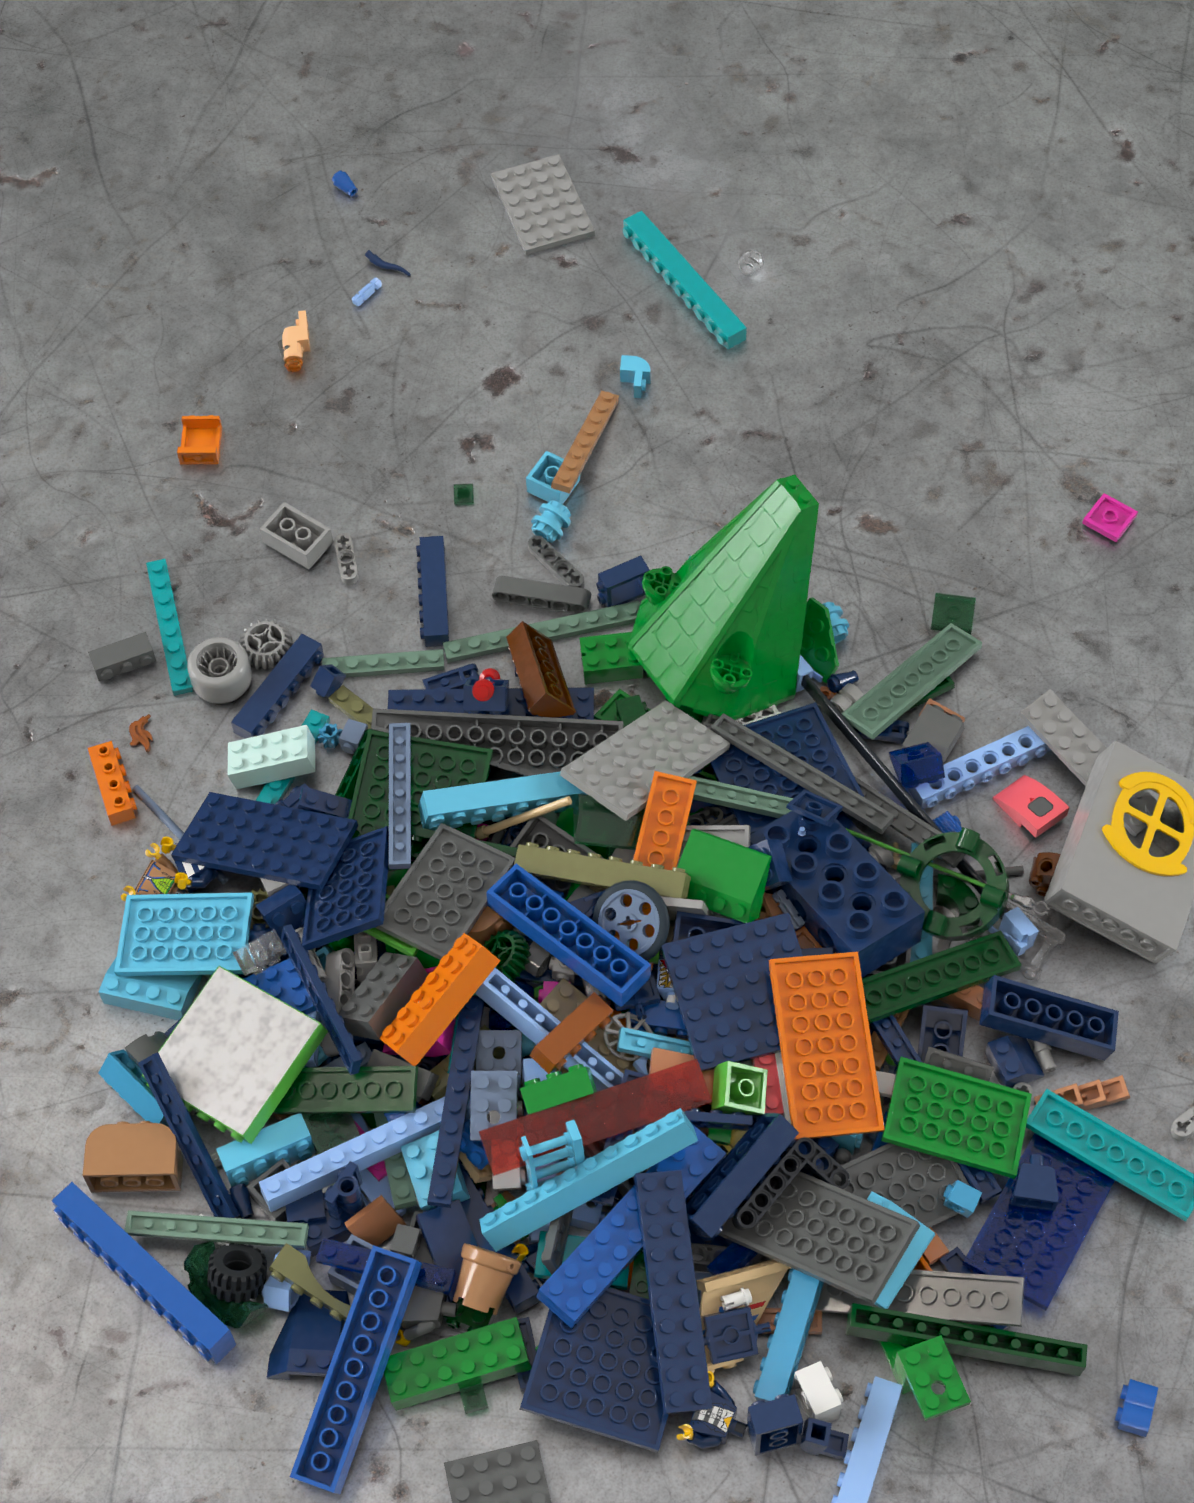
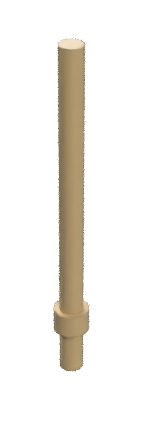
[475,796,572,840]

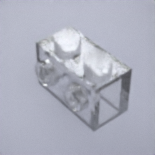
[232,929,287,975]

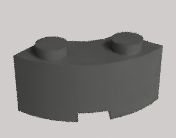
[125,1031,168,1066]

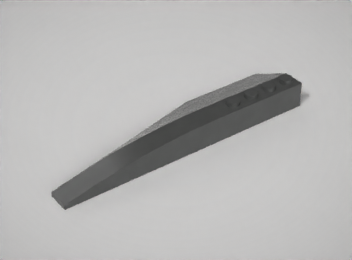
[371,708,624,776]

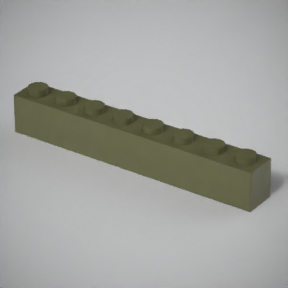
[514,842,691,899]

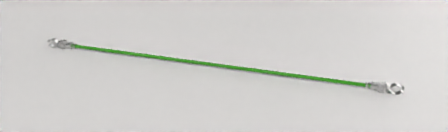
[698,771,1050,916]

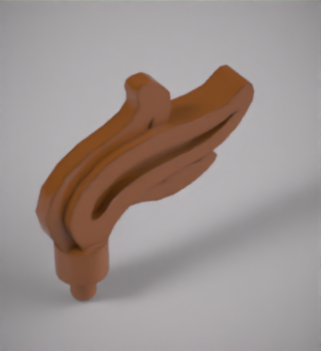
[129,714,153,753]

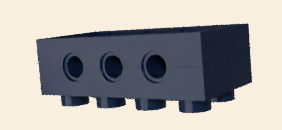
[750,811,925,978]

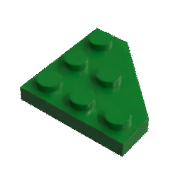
[800,597,839,683]

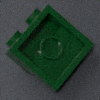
[443,1298,496,1332]

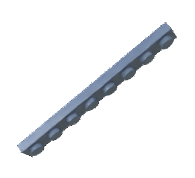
[389,723,411,869]

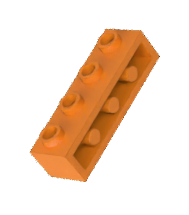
[88,741,137,826]

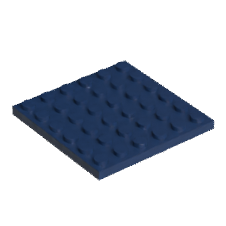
[709,702,864,835]
[661,913,803,1073]
[519,1287,668,1453]

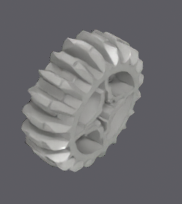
[238,618,293,670]

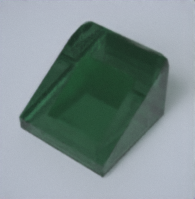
[453,484,474,504]

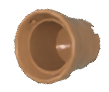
[453,1243,522,1315]

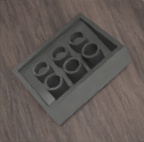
[510,815,604,898]

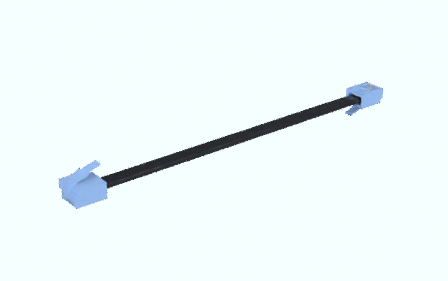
[796,655,1039,956]

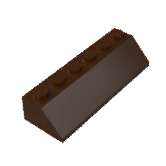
[506,621,576,718]

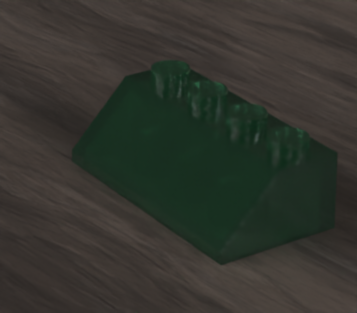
[573,794,646,850]

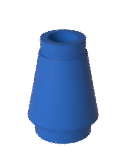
[332,170,358,197]

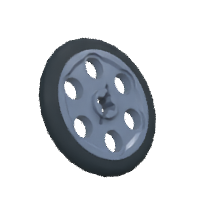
[592,880,669,961]

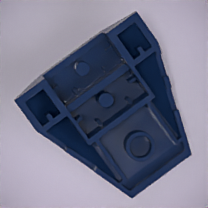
[267,1290,350,1380]

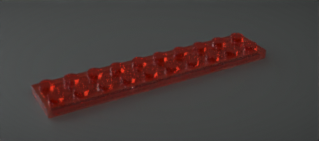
[479,1059,712,1177]

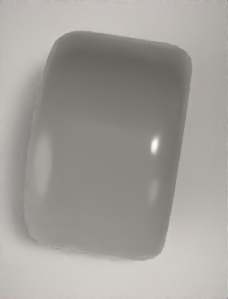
[187,637,252,704]

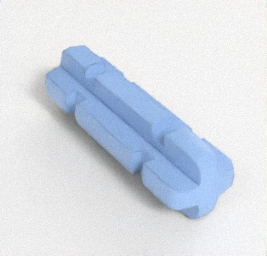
[352,277,382,306]

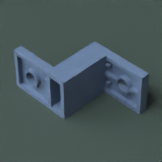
[470,1030,522,1141]

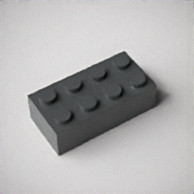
[338,952,428,1040]

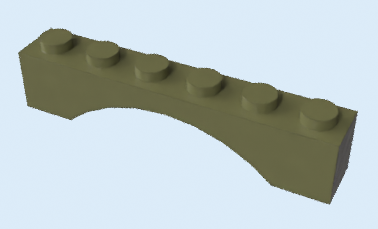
[269,1243,351,1322]

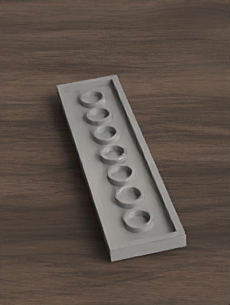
[1019,689,1166,837]

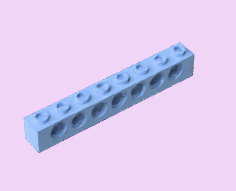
[909,726,1051,809]

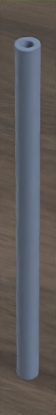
[132,785,229,884]

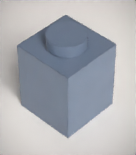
[339,719,368,754]

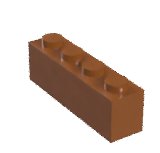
[529,992,614,1074]

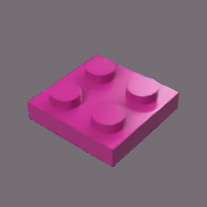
[1082,493,1138,542]

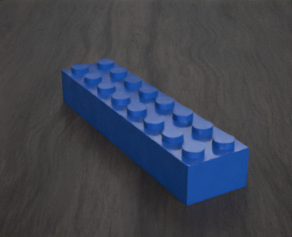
[487,864,651,1007]

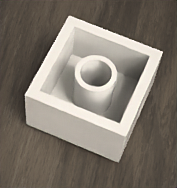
[793,1361,843,1423]

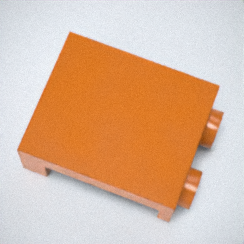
[177,415,222,465]

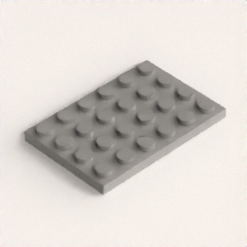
[491,154,595,255]

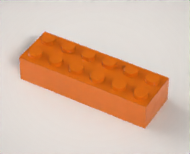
[379,933,500,1066]

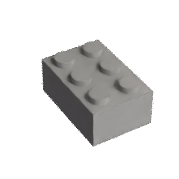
[260,502,333,569]

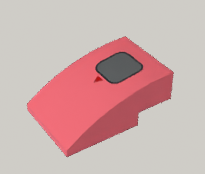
[992,775,1069,838]

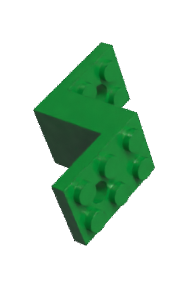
[879,1335,971,1421]

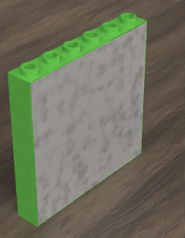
[141,966,328,1144]

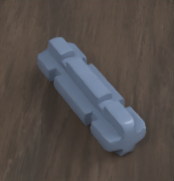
[772,890,805,930]

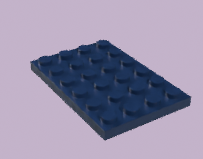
[301,826,389,950]

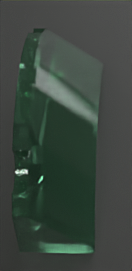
[184,1242,269,1329]

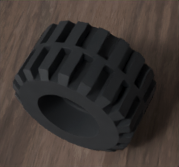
[207,1243,267,1303]

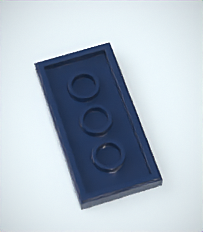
[416,1199,478,1302]

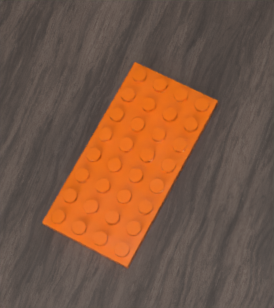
[768,952,885,1140]

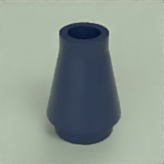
[827,670,859,693]
[228,1184,254,1219]

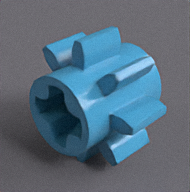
[318,723,342,749]

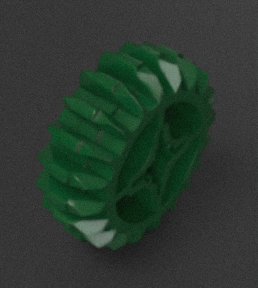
[484,929,531,983]

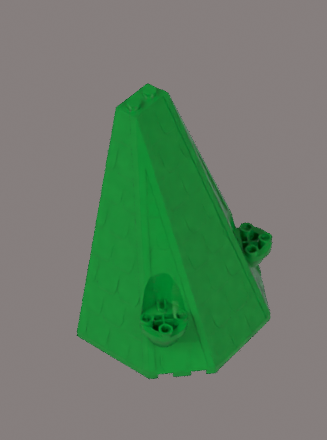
[628,474,819,720]

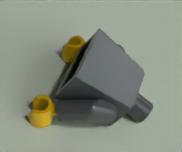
[395,1275,458,1347]

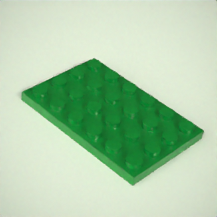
[881,1057,1032,1179]

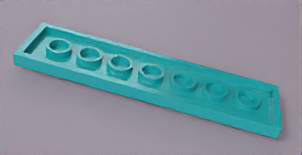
[1026,1089,1194,1221]

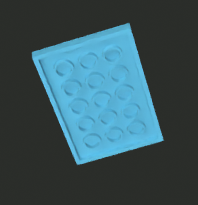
[114,893,254,976]

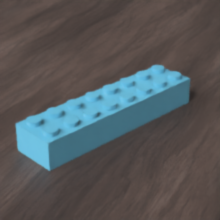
[418,771,592,831]

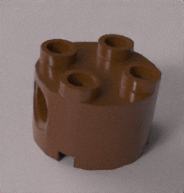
[1029,852,1061,897]

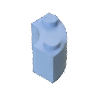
[262,1248,311,1312]

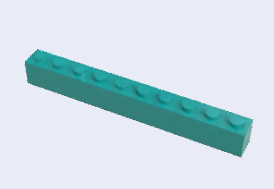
[622,210,747,350]

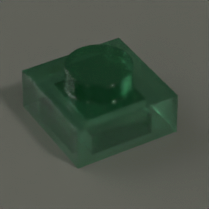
[459,1383,488,1414]

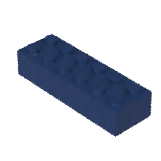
[979,975,1119,1061]
[686,1113,799,1238]

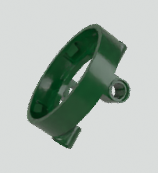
[897,827,1009,941]

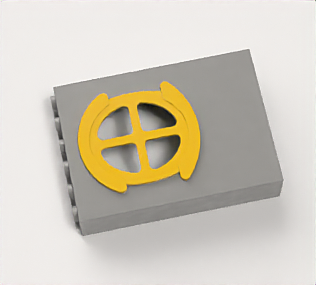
[1043,741,1194,964]

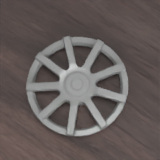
[604,1012,653,1061]

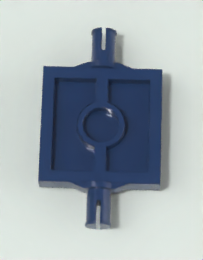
[614,961,660,1020]
[703,1306,771,1364]

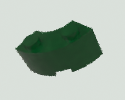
[936,874,981,926]

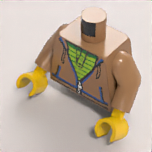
[121,843,188,901]

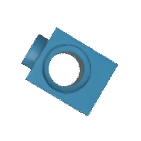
[943,1180,982,1218]

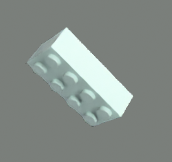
[228,725,316,790]

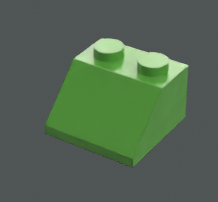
[711,1061,768,1115]

